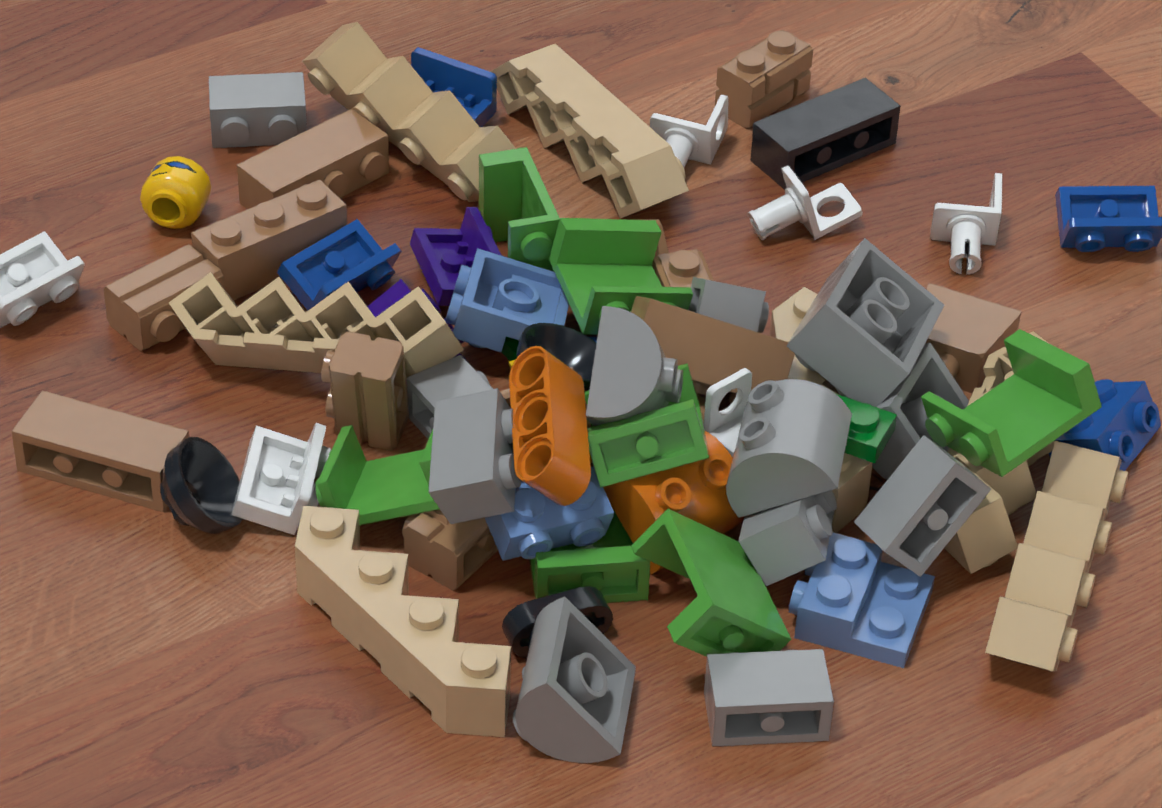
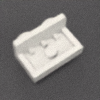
[0,231,85,328]
[231,423,331,535]

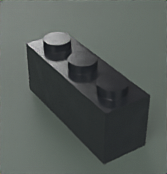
[750,78,901,190]

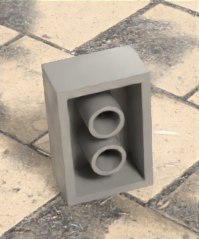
[787,238,944,407]

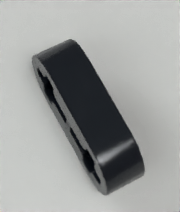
[502,586,613,658]

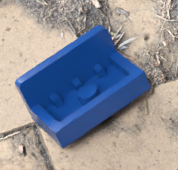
[411,47,497,127]
[1055,186,1162,252]
[277,219,402,311]
[1048,379,1161,471]

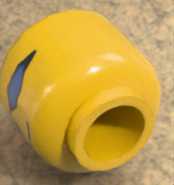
[140,156,211,229]

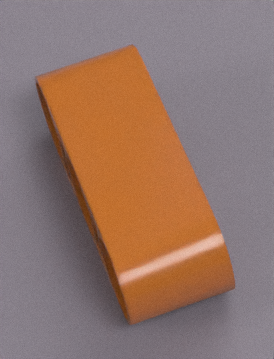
[509,346,591,506]

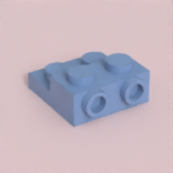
[445,248,569,352]
[485,466,614,561]
[789,532,935,668]

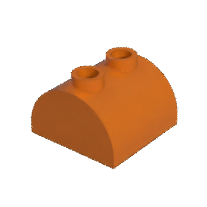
[603,431,744,575]

